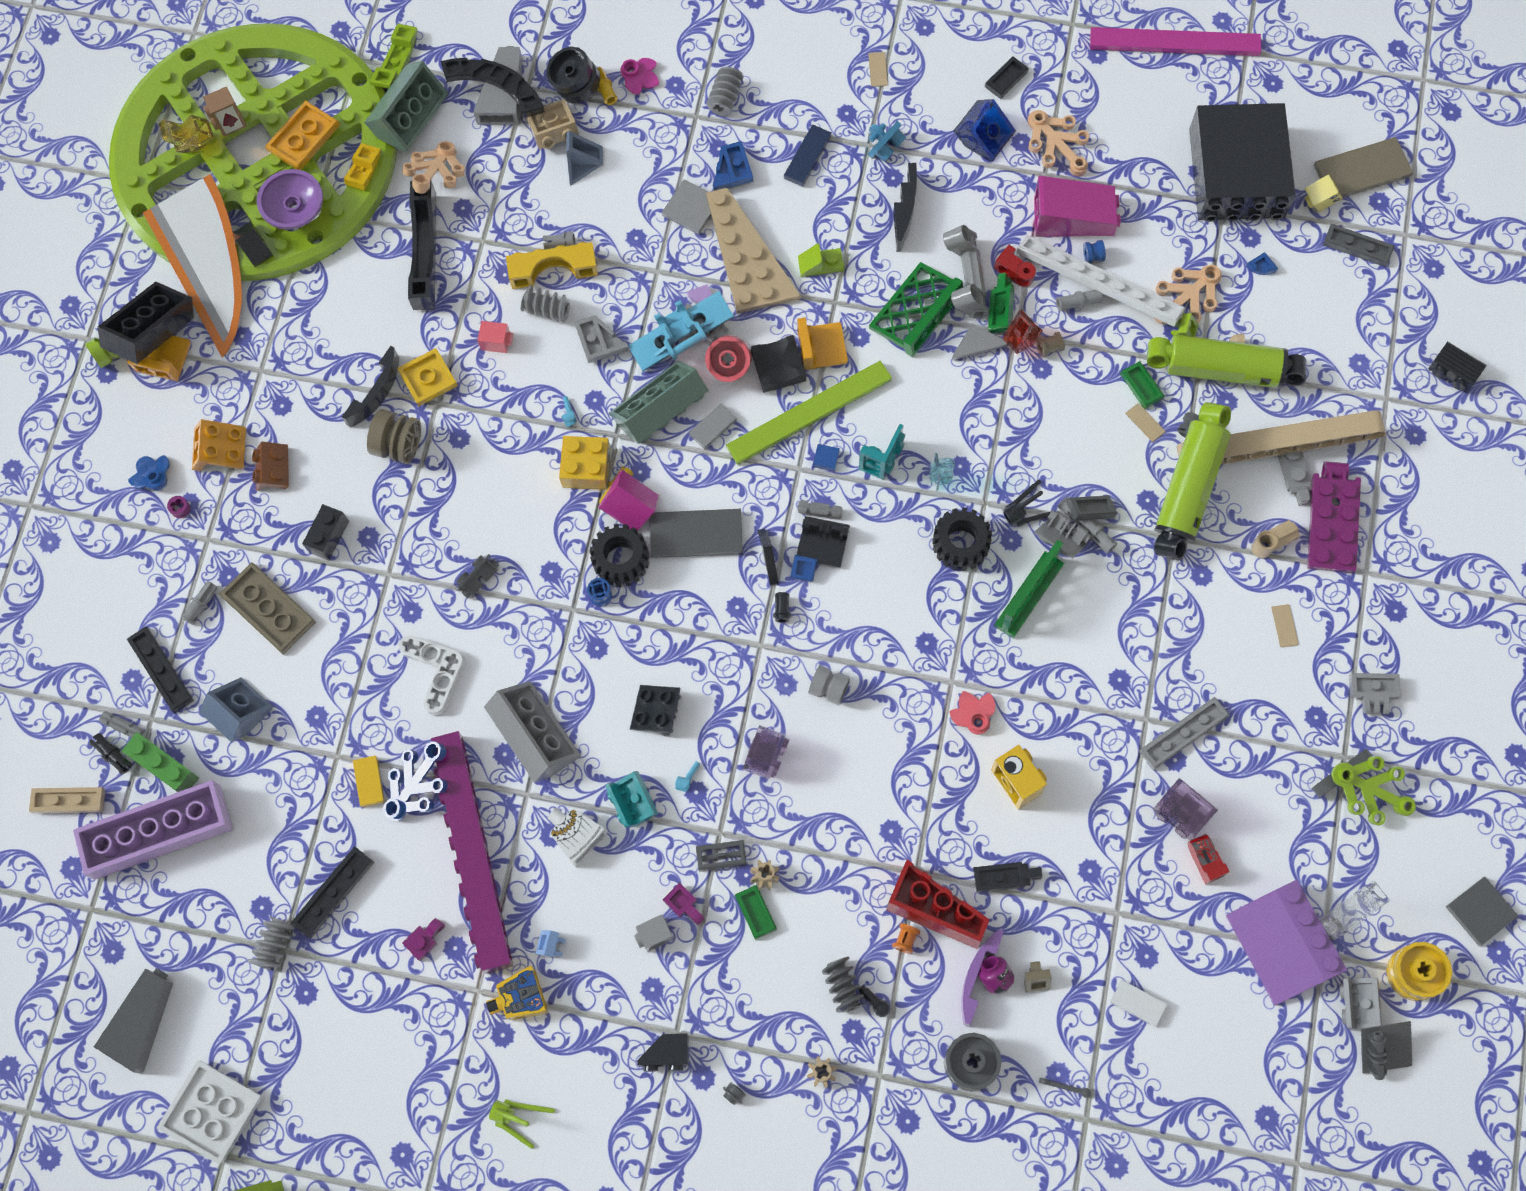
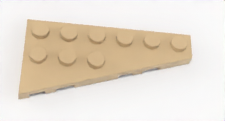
[706,188,801,314]

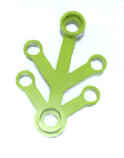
[1331,756,1416,826]

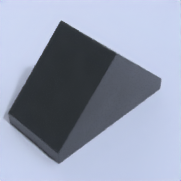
[233,221,274,267]

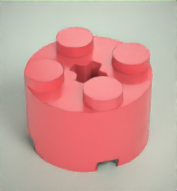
[705,335,752,382]

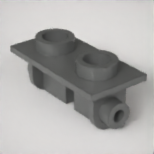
[455,554,499,599]

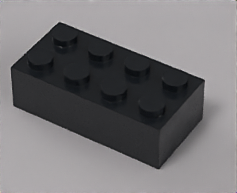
[97,281,194,364]

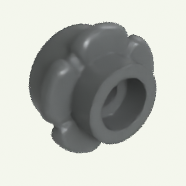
[723,1082,746,1105]

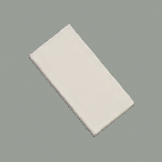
[1110,980,1167,1027]

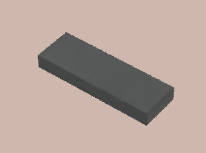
[1323,223,1395,267]

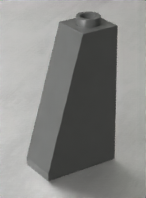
[93,968,173,1074]

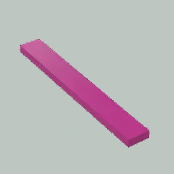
[1090,27,1261,56]

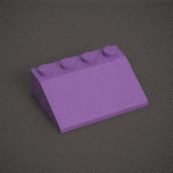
[1225,879,1347,1006]

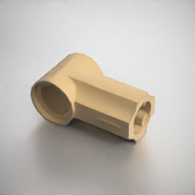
[1251,520,1300,558]

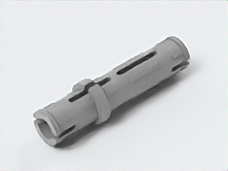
[1058,496,1118,554]

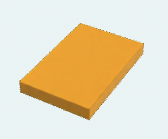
[265,100,340,170]

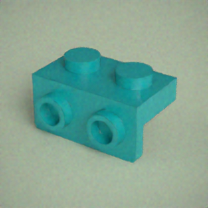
[605,771,658,828]

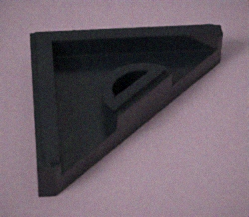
[757,528,779,585]

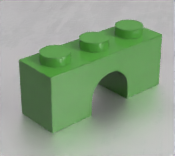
[121,732,200,792]

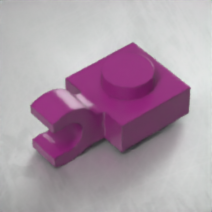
[662,882,705,926]
[402,918,445,961]

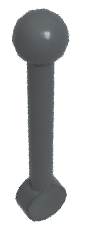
[1039,1078,1091,1098]

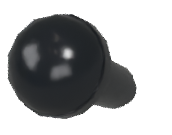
[858,985,891,1017]

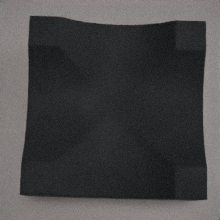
[751,335,806,393]

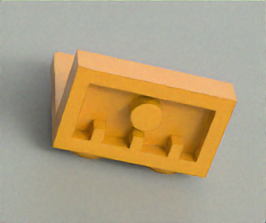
[797,317,848,370]
[127,336,191,382]
[191,419,246,471]

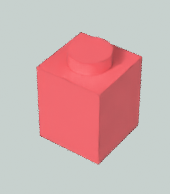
[477,321,513,353]

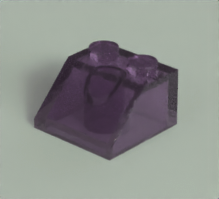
[1153,778,1218,841]

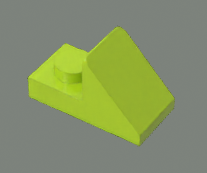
[798,243,844,277]

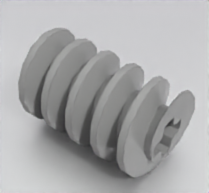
[707,67,744,117]
[520,285,570,323]
[247,916,295,971]

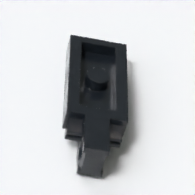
[973,862,1043,893]

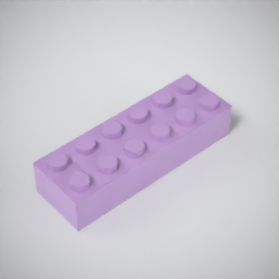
[73,780,233,880]

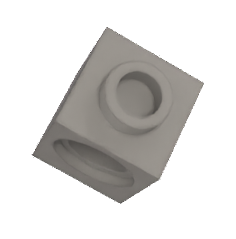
[634,914,674,952]

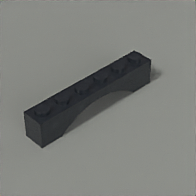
[408,180,436,310]

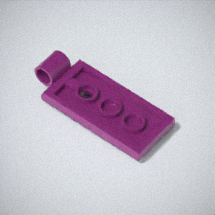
[1307,461,1361,573]

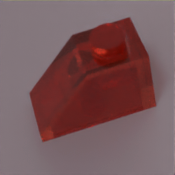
[1002,309,1043,354]

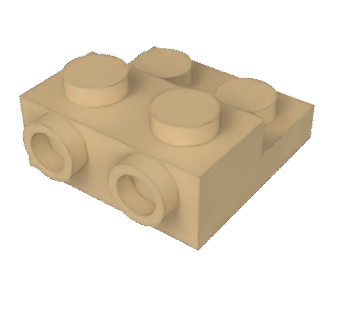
[526,99,579,150]

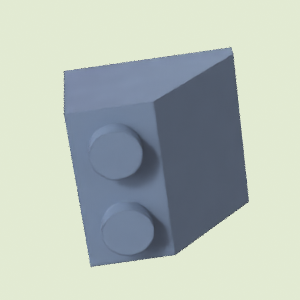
[199,677,273,742]

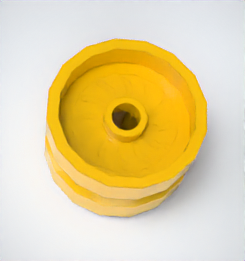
[1386,942,1452,1001]

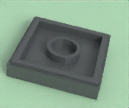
[1445,876,1518,946]

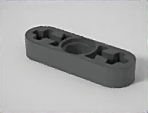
[1311,749,1372,798]

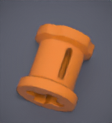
[892,923,921,955]

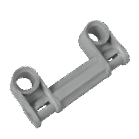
[943,224,989,319]

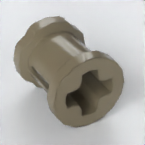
[1036,331,1065,358]

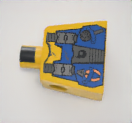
[486,965,549,1021]

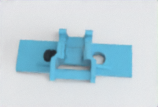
[628,291,734,372]

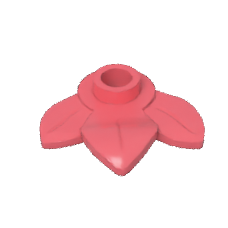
[949,691,995,735]

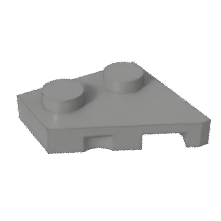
[574,315,629,364]

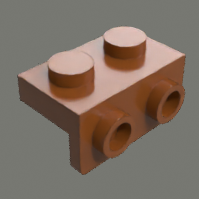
[252,441,289,491]

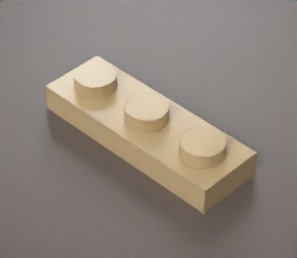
[29,787,105,813]

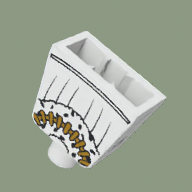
[547,808,607,867]

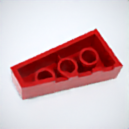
[886,859,990,949]

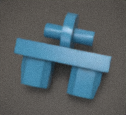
[868,121,906,162]

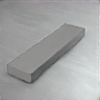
[1138,697,1230,770]

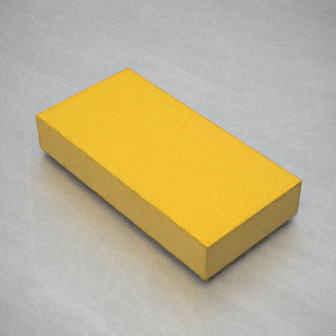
[352,755,385,808]

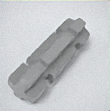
[798,500,843,519]
[99,711,144,738]

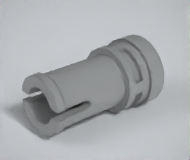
[543,231,576,249]

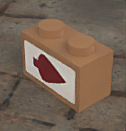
[203,86,247,137]

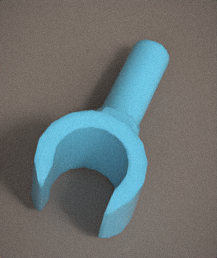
[561,396,577,427]
[675,761,700,792]

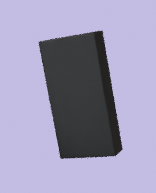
[985,56,1029,99]

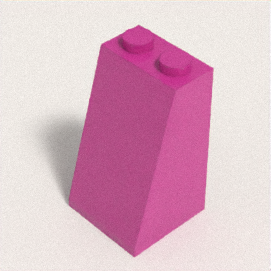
[1034,176,1121,237]

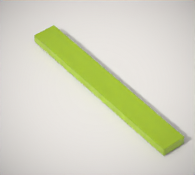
[726,360,892,465]

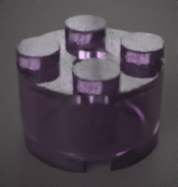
[742,725,790,780]

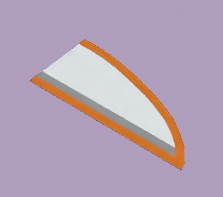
[143,174,242,357]

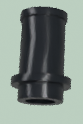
[773,592,791,623]

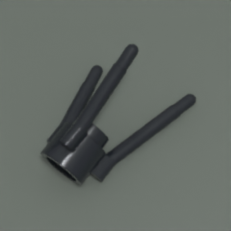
[1002,479,1051,527]

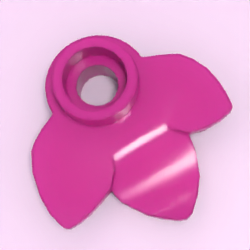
[620,58,659,95]

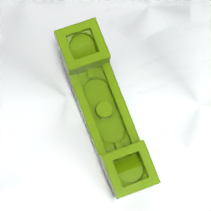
[370,23,418,89]

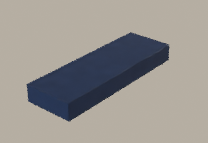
[784,124,832,187]

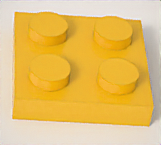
[397,348,458,407]

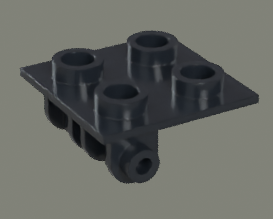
[796,516,850,568]
[630,685,681,737]

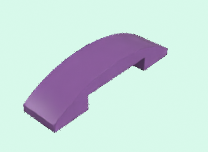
[961,929,1004,1027]

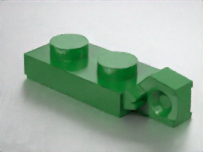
[988,273,1015,334]

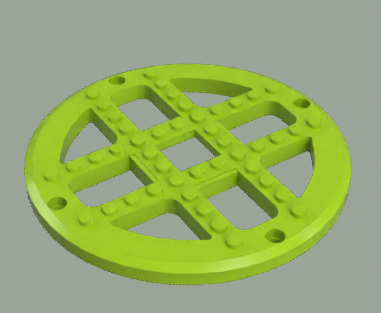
[109,23,397,281]

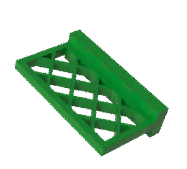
[869,262,964,357]
[994,539,1064,639]

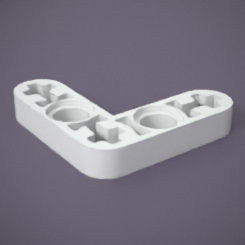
[398,635,464,716]

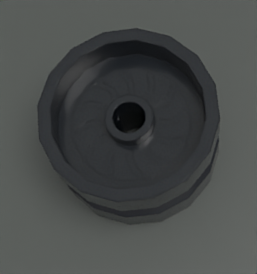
[546,46,601,104]

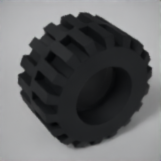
[932,507,992,571]
[590,524,650,587]

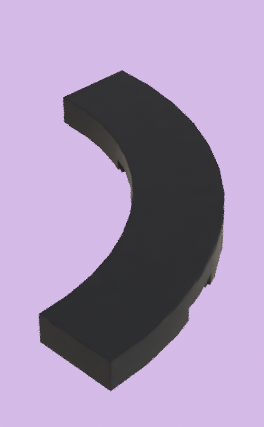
[440,58,545,118]

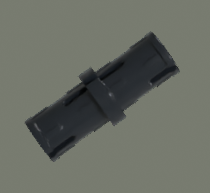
[89,733,132,774]

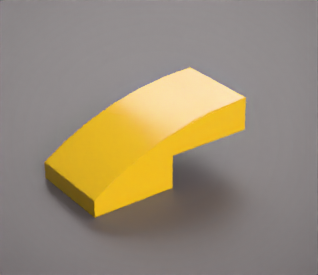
[344,143,381,191]

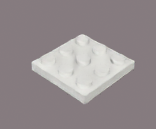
[157,1060,263,1165]

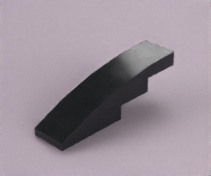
[893,162,917,252]

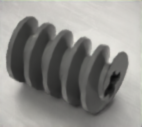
[822,956,867,1013]

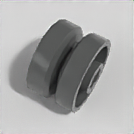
[943,1032,1002,1092]

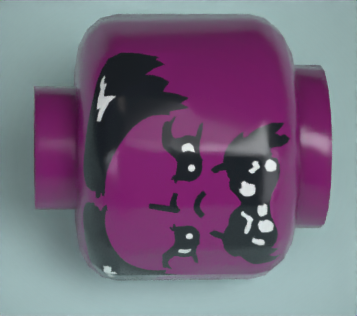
[978,956,1015,994]

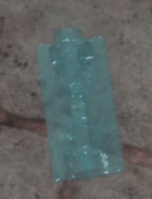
[929,453,955,491]

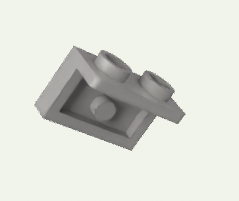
[1340,977,1382,1031]

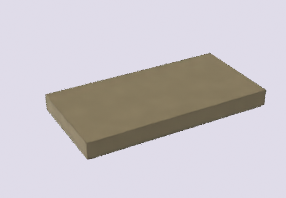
[1314,137,1413,198]
[219,562,316,655]

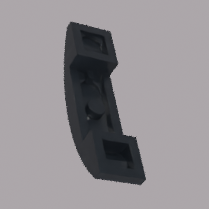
[342,345,399,428]

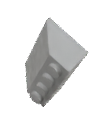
[484,681,581,783]

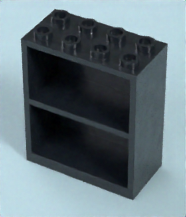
[1189,103,1296,222]

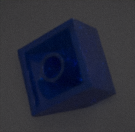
[953,99,1016,162]

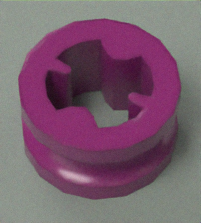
[167,496,191,518]

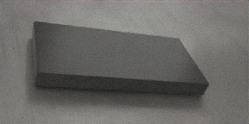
[650,508,743,558]

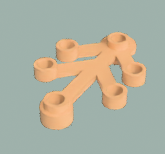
[1027,110,1089,177]
[403,141,465,194]
[1154,264,1222,324]

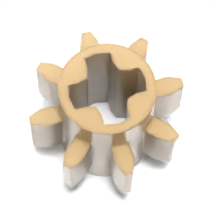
[750,860,779,891]
[807,1056,837,1088]

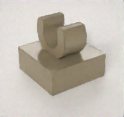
[1024,961,1052,992]

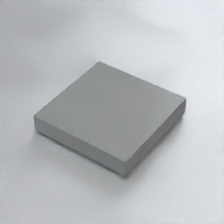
[662,179,711,235]

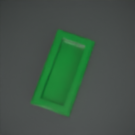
[1120,361,1165,409]
[735,884,777,940]

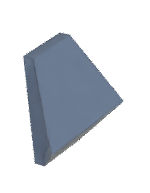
[566,131,603,186]

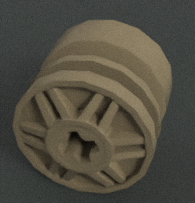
[366,409,421,464]

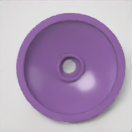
[257,169,323,229]

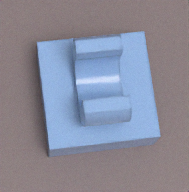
[535,930,566,957]

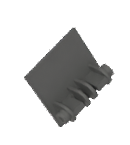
[1361,1021,1412,1080]

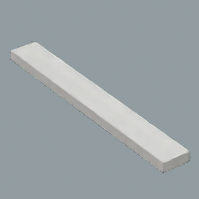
[1016,234,1185,327]

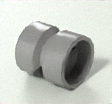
[808,665,850,706]

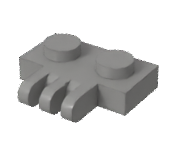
[1349,673,1401,714]

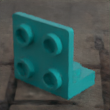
[859,423,906,480]

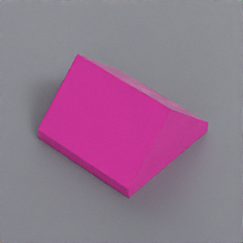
[598,470,659,531]

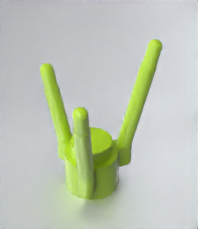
[489,1099,555,1149]

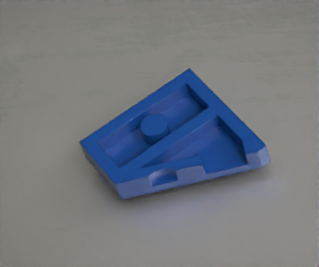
[712,141,754,191]

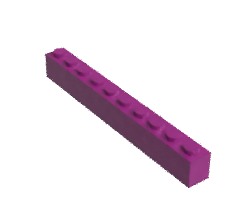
[431,731,514,974]

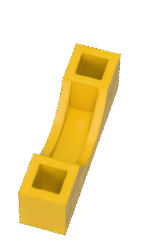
[506,242,598,289]

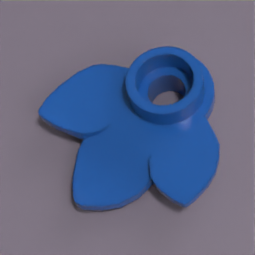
[128,455,170,491]

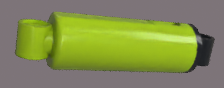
[1147,335,1307,389]
[1154,402,1231,561]

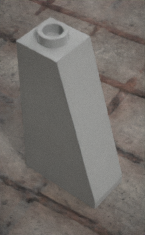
[474,46,523,125]

